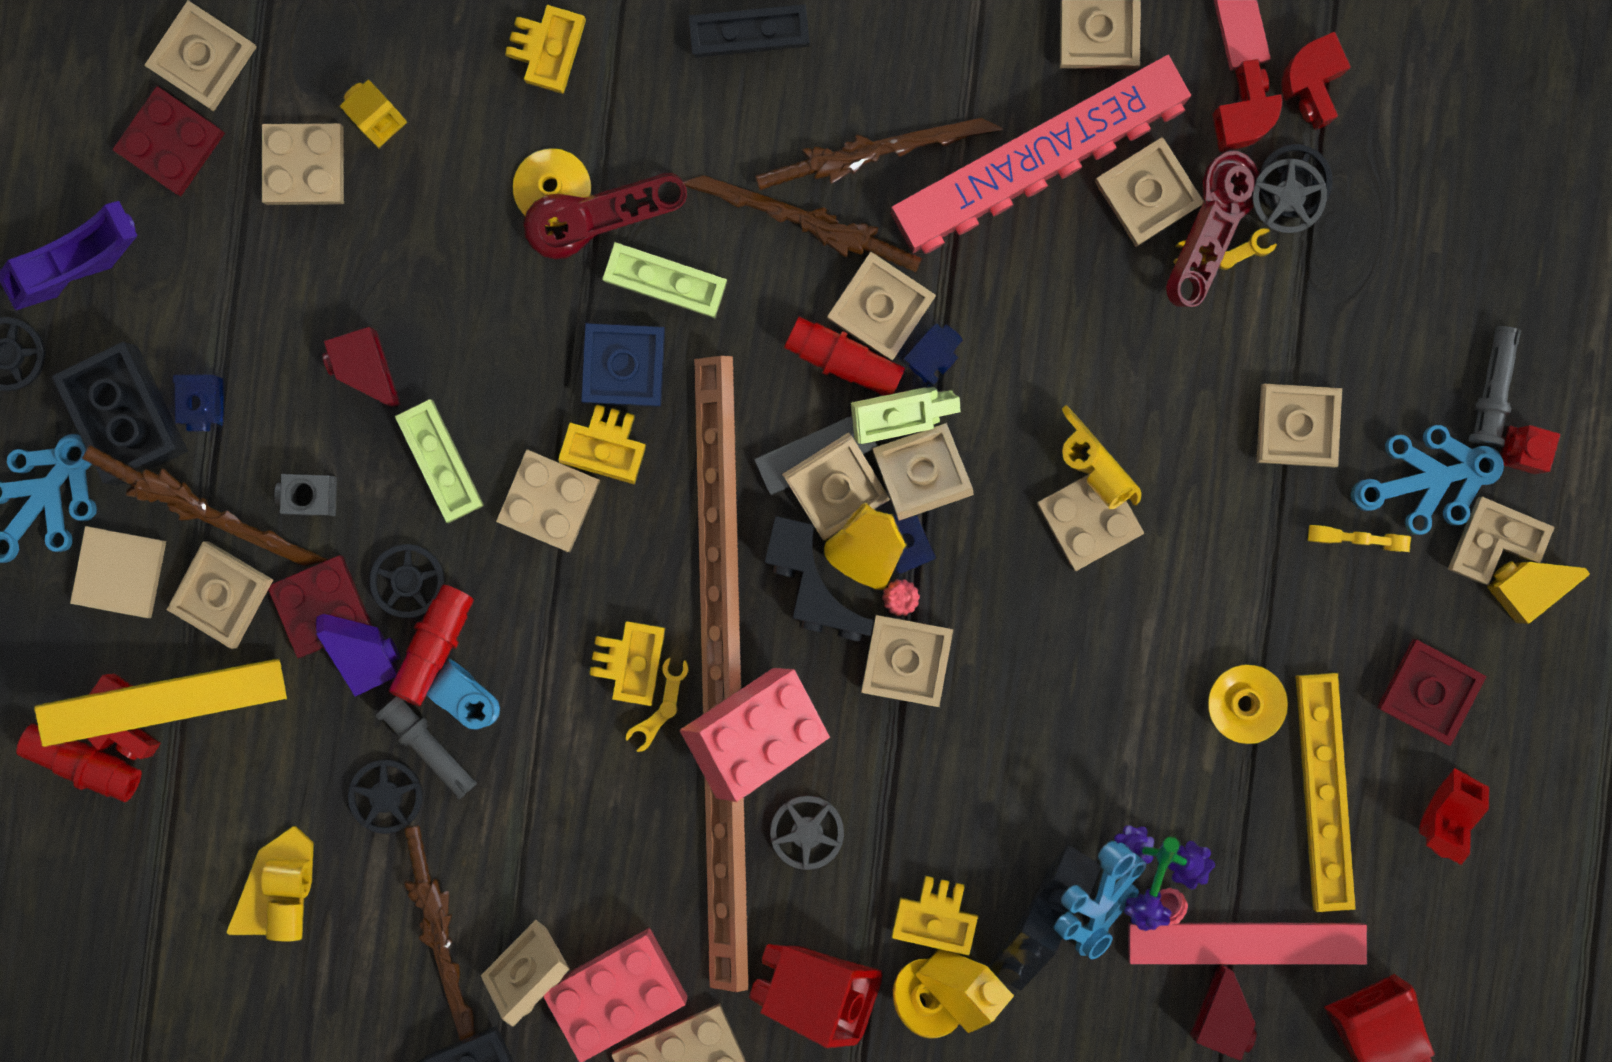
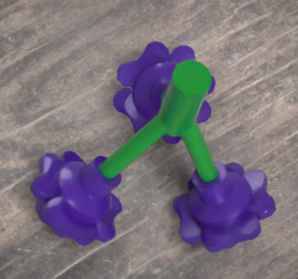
[1114,825,1215,931]

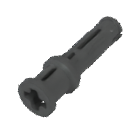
[1468,326,1521,448]
[375,697,477,800]

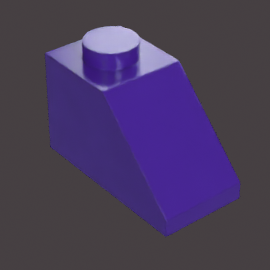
[316,614,401,697]

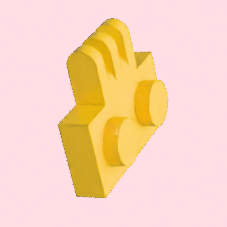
[505,5,586,94]
[558,404,646,484]
[589,621,665,706]
[891,876,978,956]

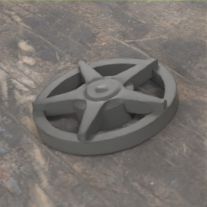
[1252,159,1327,233]
[770,795,844,870]

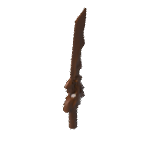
[755,118,1003,190]
[683,175,922,273]
[82,445,327,565]
[404,825,475,1040]

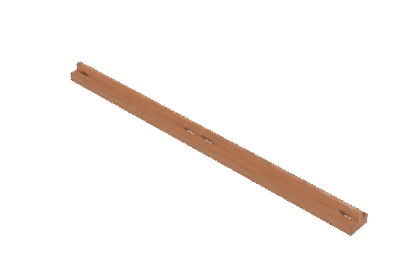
[694,356,749,992]

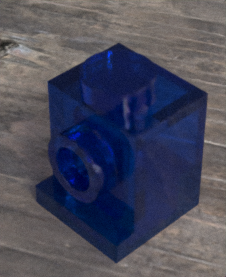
[903,324,963,388]
[173,375,223,432]
[893,515,936,574]

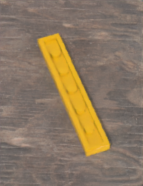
[35,658,287,747]
[1296,673,1355,912]

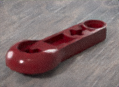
[1166,151,1260,307]
[523,173,687,259]

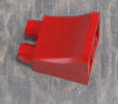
[749,944,883,1048]
[1324,974,1435,1062]

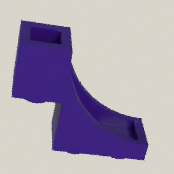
[0,201,137,310]

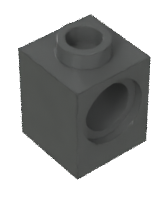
[275,474,337,516]

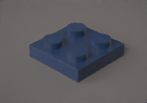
[582,323,665,407]

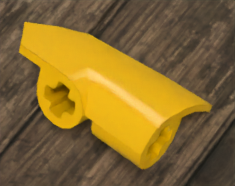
[1062,405,1141,509]
[824,503,906,590]
[227,826,314,941]

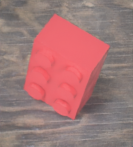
[680,668,830,802]
[543,928,688,1062]

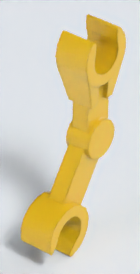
[1173,228,1277,270]
[1308,525,1411,552]
[626,657,689,752]

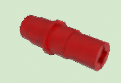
[784,316,905,396]
[389,585,474,706]
[16,723,142,802]

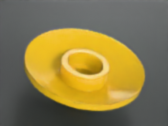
[513,149,591,227]
[1208,665,1288,744]
[893,959,959,1038]

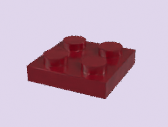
[113,86,225,197]
[268,555,372,659]
[1376,639,1487,746]

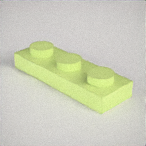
[602,242,727,318]
[395,399,484,523]

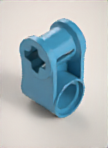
[426,658,500,729]

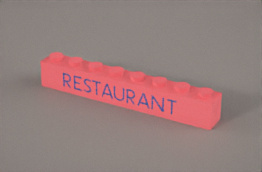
[890,54,1191,254]

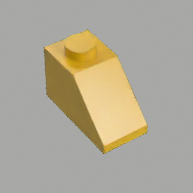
[340,79,407,148]
[1487,561,1590,624]
[915,949,1014,1033]

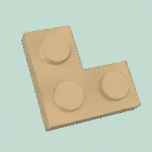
[1448,497,1555,585]

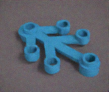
[1351,425,1504,535]
[0,434,97,563]
[1054,841,1147,959]

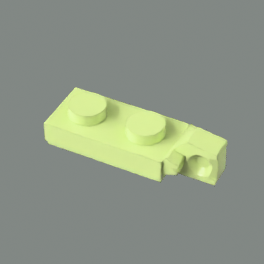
[851,387,960,444]

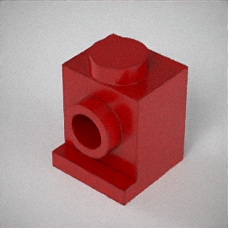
[1500,425,1561,474]

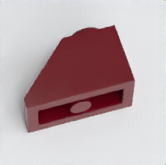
[322,327,401,407]
[1190,964,1257,1061]

